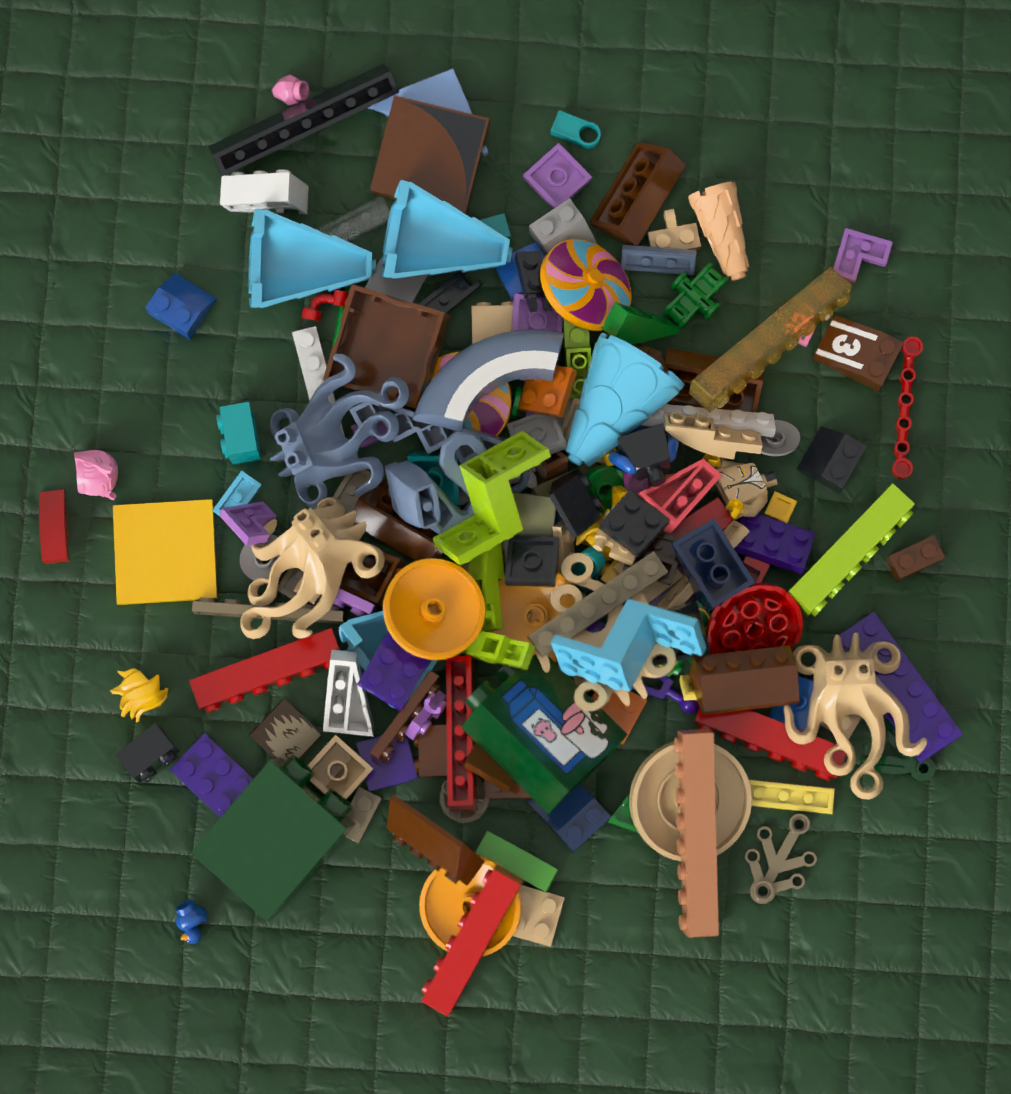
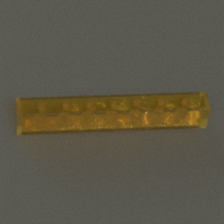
[689,267,852,413]

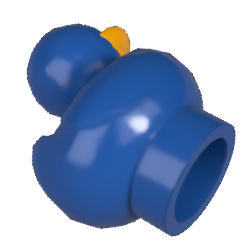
[175,899,208,944]

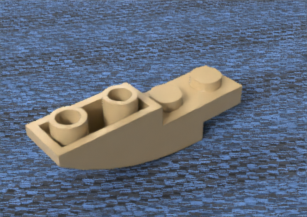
[663,412,763,460]

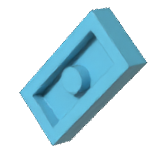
[212,470,262,517]

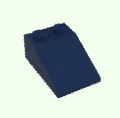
[671,518,755,614]
[525,784,611,853]

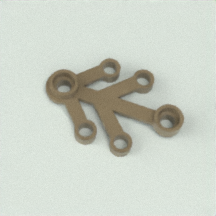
[744,814,817,904]

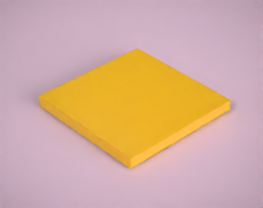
[113,499,218,605]

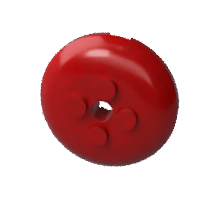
[706,583,803,654]

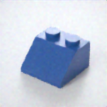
[145,273,217,340]

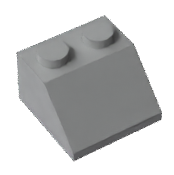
[529,198,597,256]

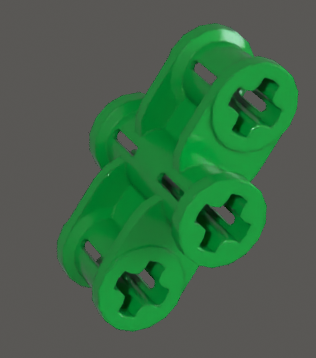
[663,262,729,330]

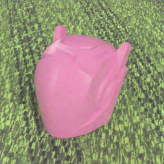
[74,450,118,500]

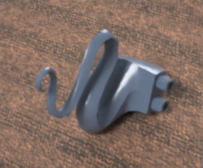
[384,431,544,534]

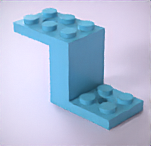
[551,599,706,692]

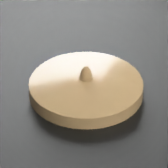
[629,741,752,861]

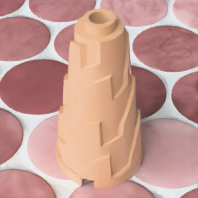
[688,182,749,281]

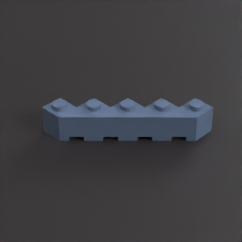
[349,402,506,464]

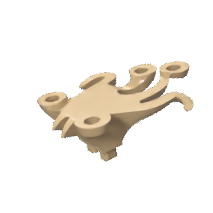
[240,497,385,639]
[535,553,676,711]
[784,633,927,799]

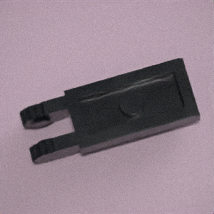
[515,251,552,312]

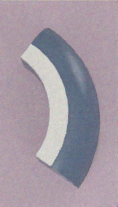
[413,329,564,432]

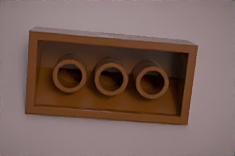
[589,142,686,246]
[665,348,765,412]
[353,479,446,561]
[688,646,800,715]
[387,794,485,886]

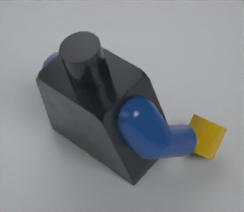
[603,424,679,487]

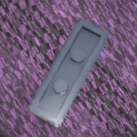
[621,245,696,275]

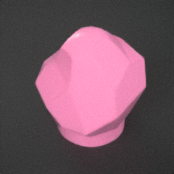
[272,75,309,106]

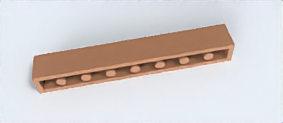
[674,729,719,938]

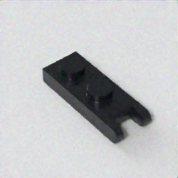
[419,271,483,313]

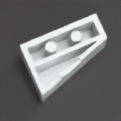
[323,650,374,736]

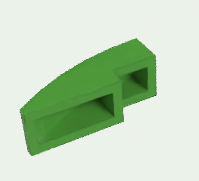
[475,831,558,893]

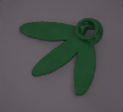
[860,720,935,781]

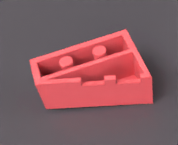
[637,459,722,535]

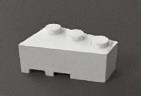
[220,169,309,214]

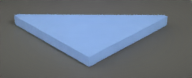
[368,69,488,156]

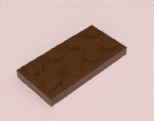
[370,671,440,767]

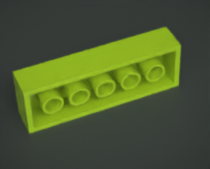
[788,484,915,619]

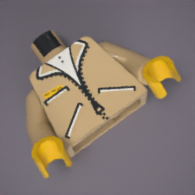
[703,454,777,520]

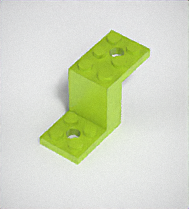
[433,431,551,565]

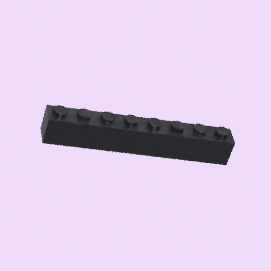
[208,63,400,176]

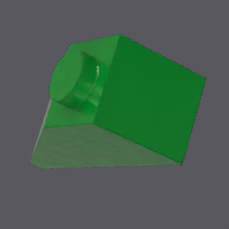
[602,302,681,344]

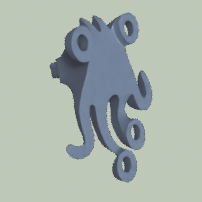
[270,354,409,509]

